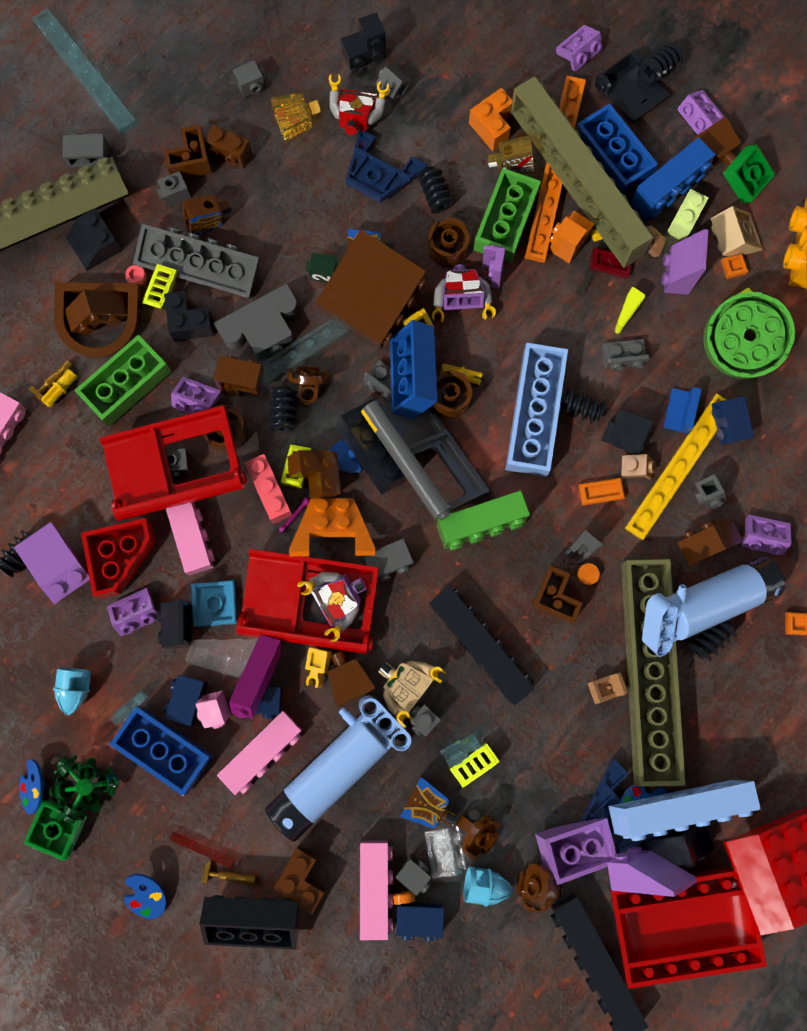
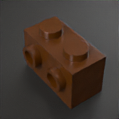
[204,124,252,169]

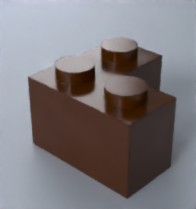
[164,124,212,179]
[65,290,128,335]
[214,355,264,397]
[287,450,341,499]
[678,518,743,566]
[530,565,583,625]
[273,845,326,914]

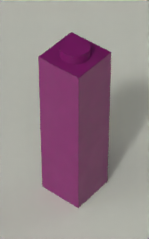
[229,635,282,719]

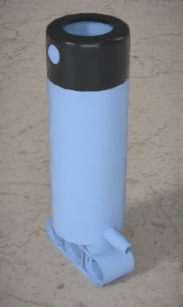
[642,557,785,657]
[265,695,411,842]

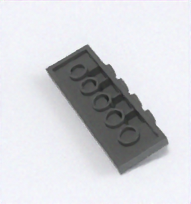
[133,224,261,298]

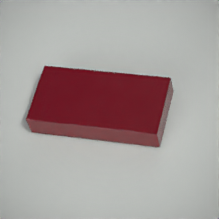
[589,247,631,279]

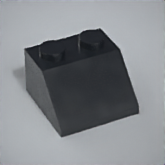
[66,208,122,271]
[157,600,193,649]

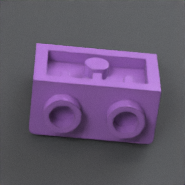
[556,25,603,72]
[678,90,724,135]
[483,245,505,289]
[171,377,221,414]
[741,514,791,556]
[107,588,158,636]

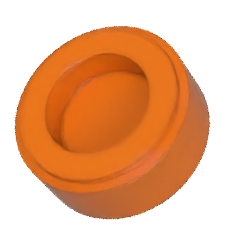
[577,563,600,586]
[392,891,415,905]

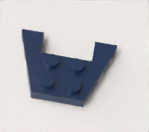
[346,131,427,203]
[580,758,672,854]

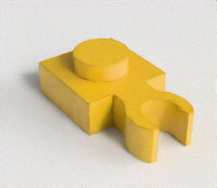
[305,647,332,688]

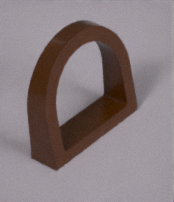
[54,282,143,358]

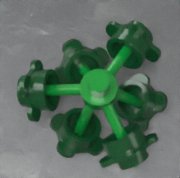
[49,755,120,823]

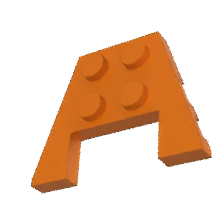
[289,498,375,557]

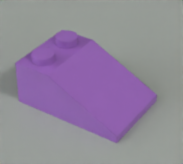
[661,229,708,295]
[14,521,90,604]
[535,817,617,885]
[607,847,697,897]

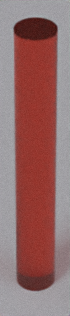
[170,832,235,868]

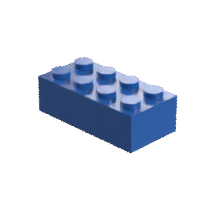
[576,103,658,195]
[630,137,716,223]
[390,320,438,419]
[109,706,214,796]

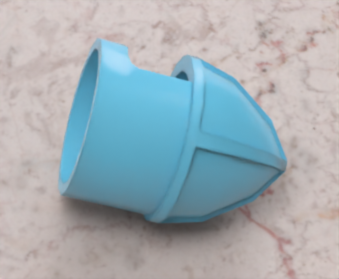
[53,668,91,716]
[464,866,513,907]

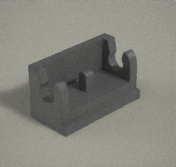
[563,530,602,563]

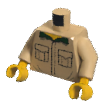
[378,661,446,728]

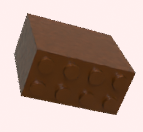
[315,229,426,349]

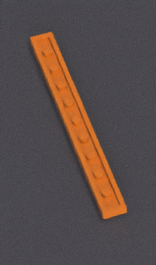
[525,76,586,263]

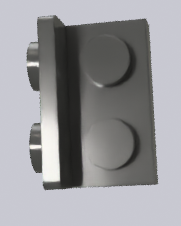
[601,339,650,371]
[363,360,392,403]

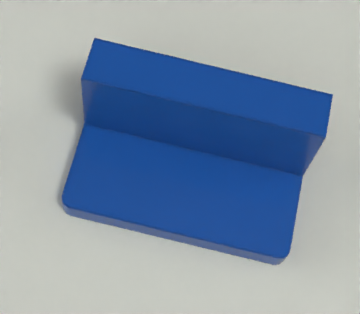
[663,387,701,434]

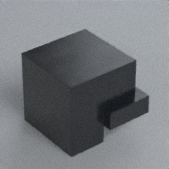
[601,406,654,455]

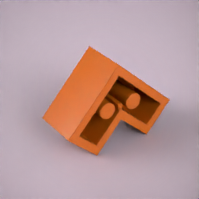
[469,88,512,151]
[549,211,595,264]

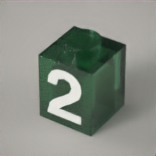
[306,252,338,283]

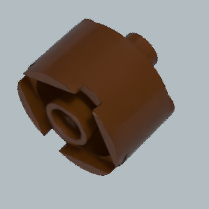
[428,217,470,267]
[431,370,473,419]
[203,405,247,452]

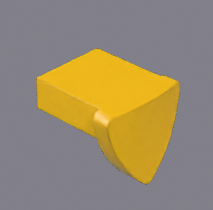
[399,308,433,328]

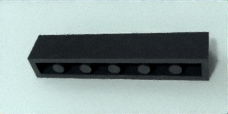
[429,586,535,706]
[550,893,649,1031]

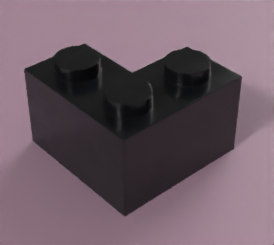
[341,12,386,70]
[164,291,215,342]
[645,824,714,868]

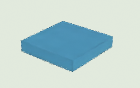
[191,580,238,627]

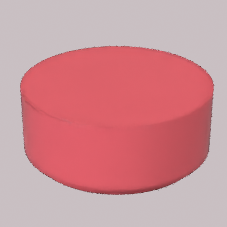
[125,265,147,286]

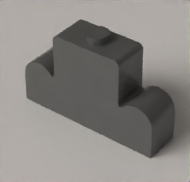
[214,284,298,360]

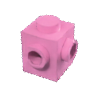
[196,690,231,729]

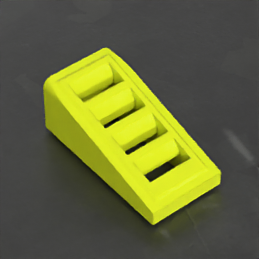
[143,264,178,310]
[615,287,645,334]
[281,444,311,489]
[450,743,499,788]

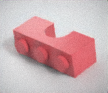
[244,454,292,524]

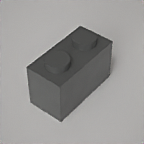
[62,132,109,168]
[364,539,413,583]

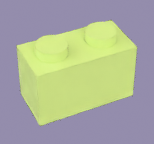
[666,189,708,241]

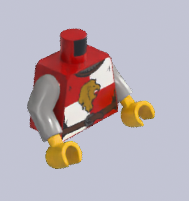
[329,74,390,135]

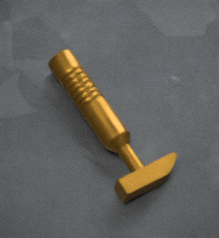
[29,360,73,400]
[201,860,256,885]

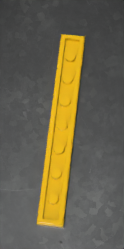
[625,393,726,540]

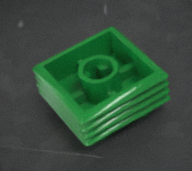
[723,144,775,203]
[24,799,87,861]

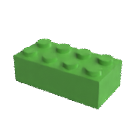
[473,168,541,263]
[74,335,172,427]
[436,491,530,551]

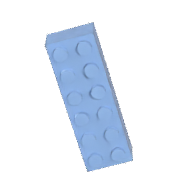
[505,343,568,477]
[609,779,760,841]

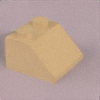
[711,206,763,257]

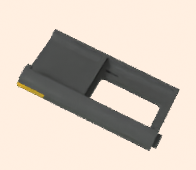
[361,400,489,520]

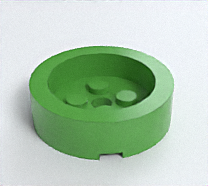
[703,292,795,379]

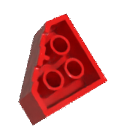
[81,518,156,599]

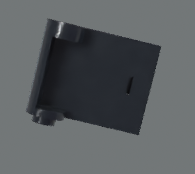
[595,50,670,123]

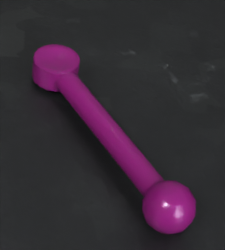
[279,497,310,533]

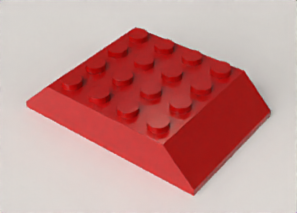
[724,806,807,935]
[610,869,767,989]

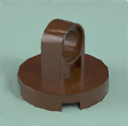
[287,366,330,404]
[456,815,500,860]
[517,864,562,913]

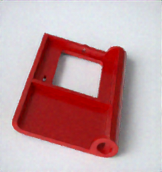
[99,405,247,521]
[236,549,379,654]

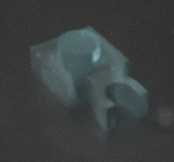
[110,690,147,725]
[440,733,481,768]

